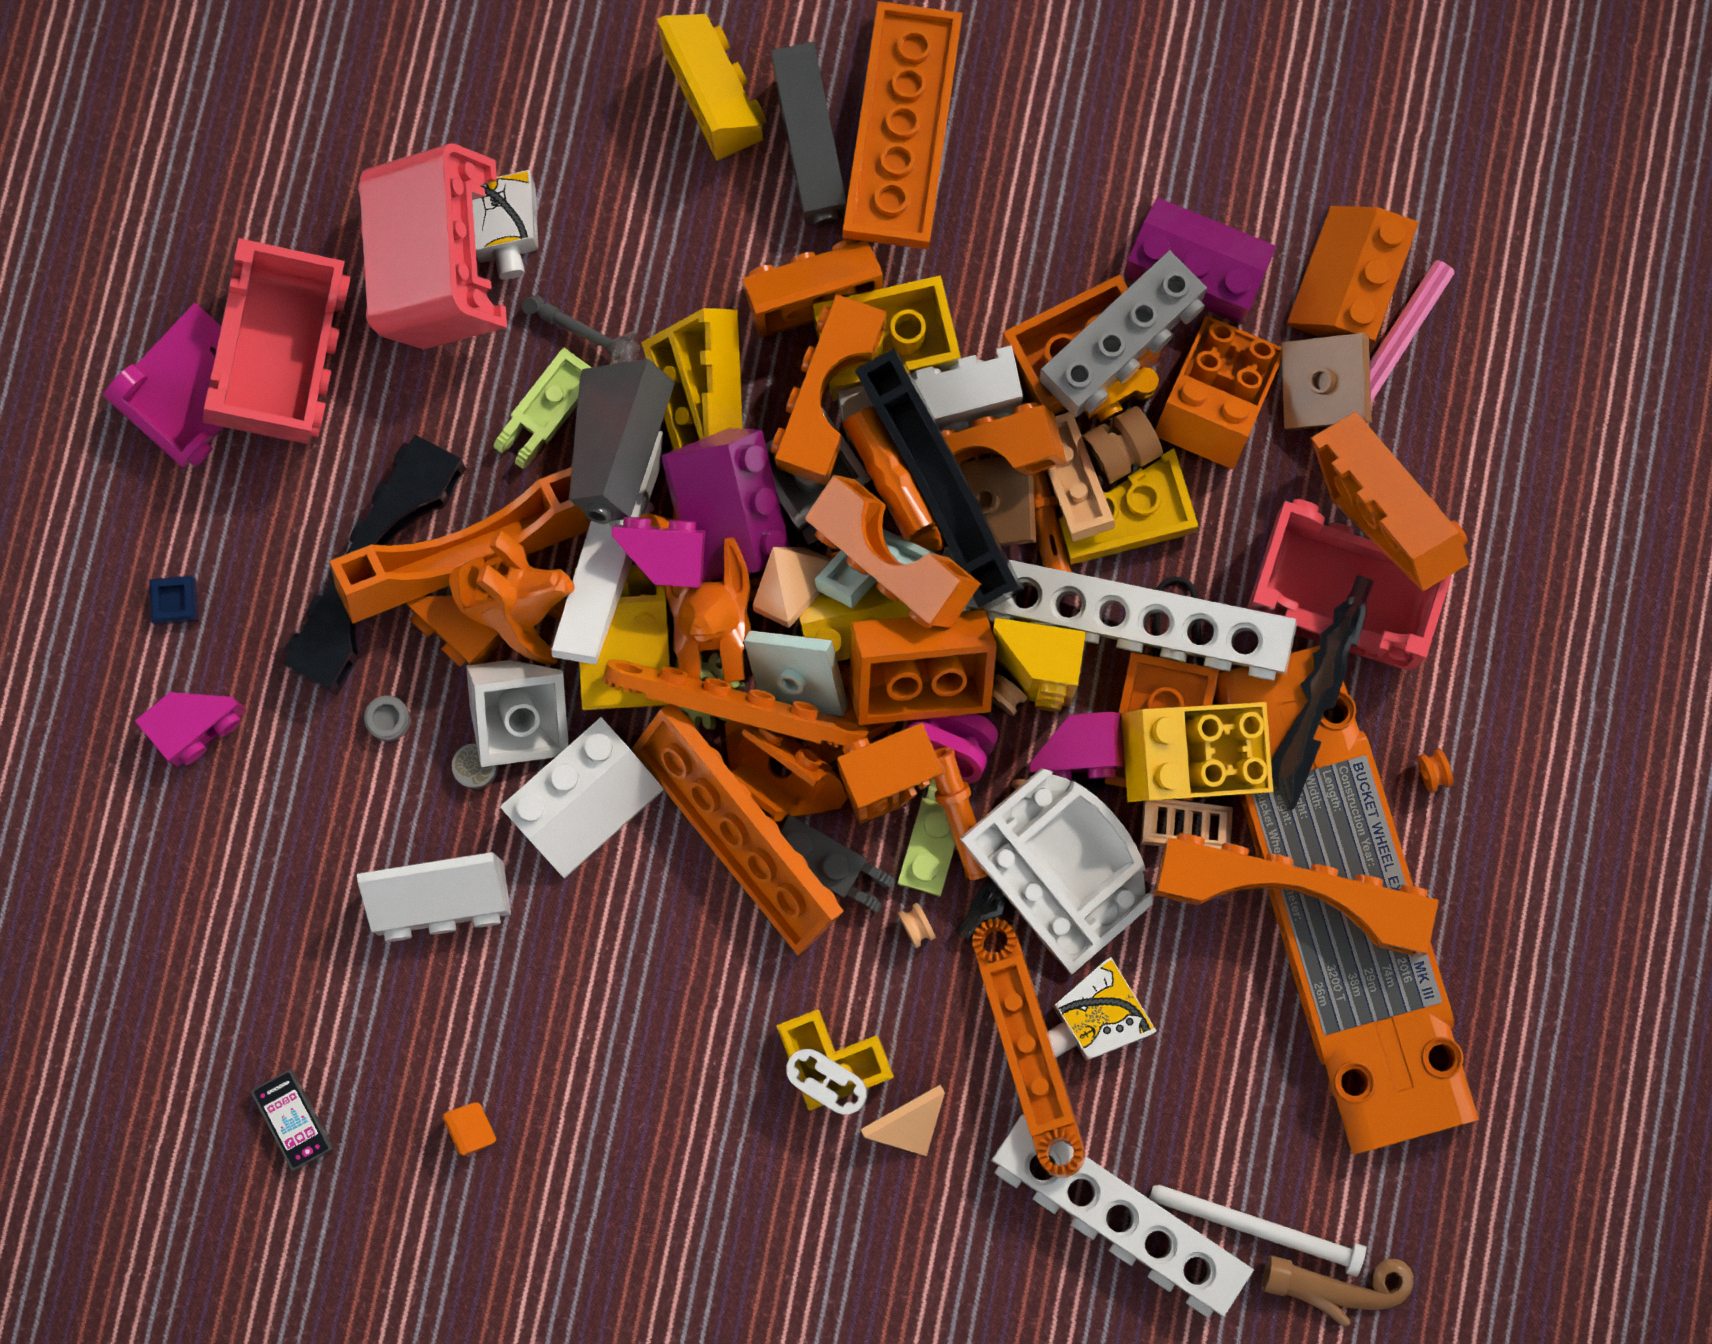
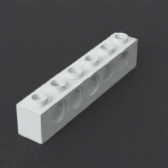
[991,1114,1254,1318]

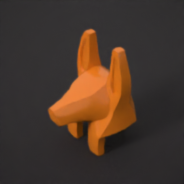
[449,530,575,665]
[665,537,751,682]

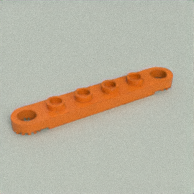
[602,660,869,750]
[972,918,1085,1178]

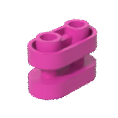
[904,714,998,784]

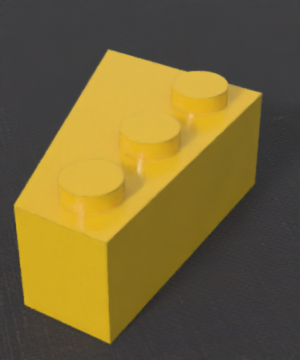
[641,308,743,450]

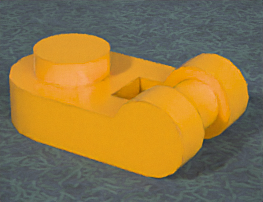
[1084,367,1159,423]

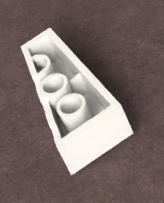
[838,345,1023,451]

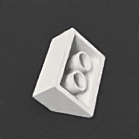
[500,717,664,879]
[357,852,511,942]

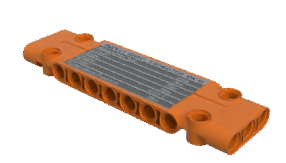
[1215,644,1479,1155]

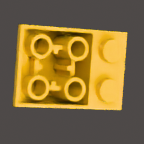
[575,565,670,710]
[1121,702,1273,802]

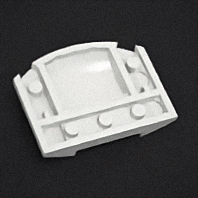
[960,768,1153,974]

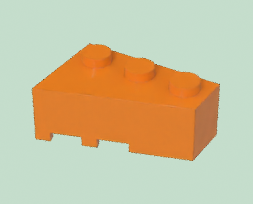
[837,722,944,825]

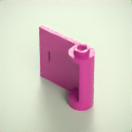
[103,303,224,468]

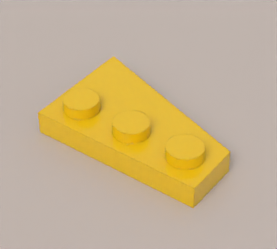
[1059,448,1199,565]

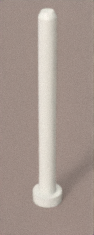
[1150,1185,1366,1277]

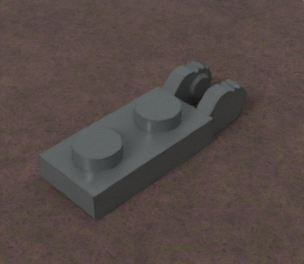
[780,815,896,913]

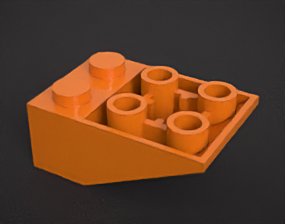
[1155,315,1282,470]

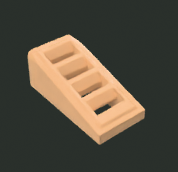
[1140,799,1233,849]

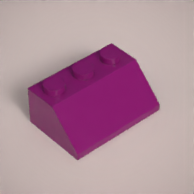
[1123,197,1277,325]
[661,428,790,582]

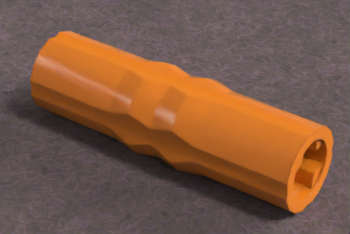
[843,406,937,541]

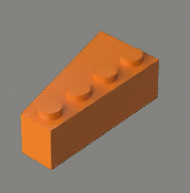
[1311,411,1469,591]

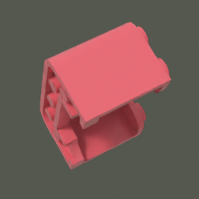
[358,143,507,350]
[203,238,350,444]
[1247,499,1452,670]

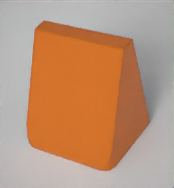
[442,1103,496,1156]

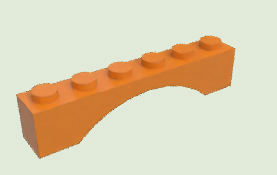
[330,467,591,623]
[1154,833,1439,957]

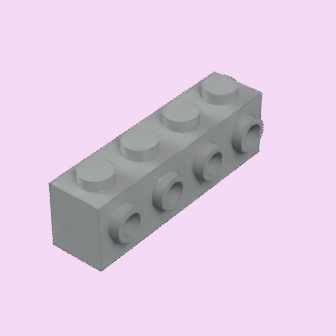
[1039,250,1207,418]

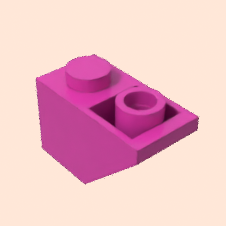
[612,517,706,588]
[135,692,247,767]
[1029,712,1125,781]

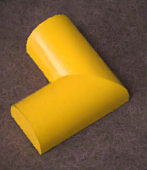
[776,1009,894,1111]

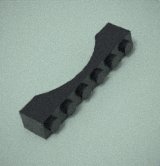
[855,349,1025,611]
[283,435,467,696]

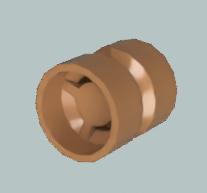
[1082,406,1163,485]

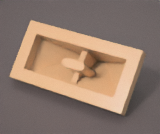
[752,547,832,628]
[860,1085,945,1156]

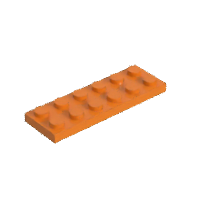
[842,1,962,250]
[631,704,844,955]

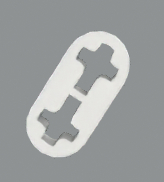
[787,1049,867,1114]

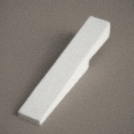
[551,431,665,665]

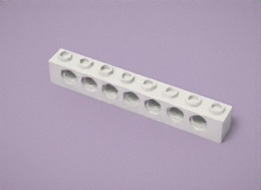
[943,547,1297,681]

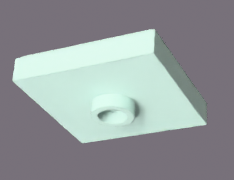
[744,631,848,716]

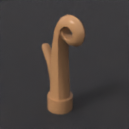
[1261,1255,1414,1327]

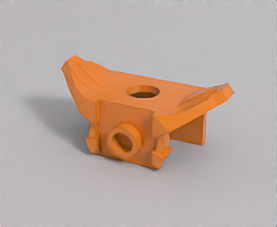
[724,721,848,821]

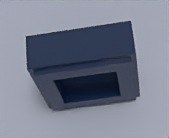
[149,576,199,625]

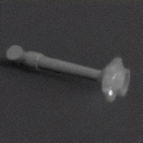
[521,295,640,365]

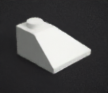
[466,660,569,767]

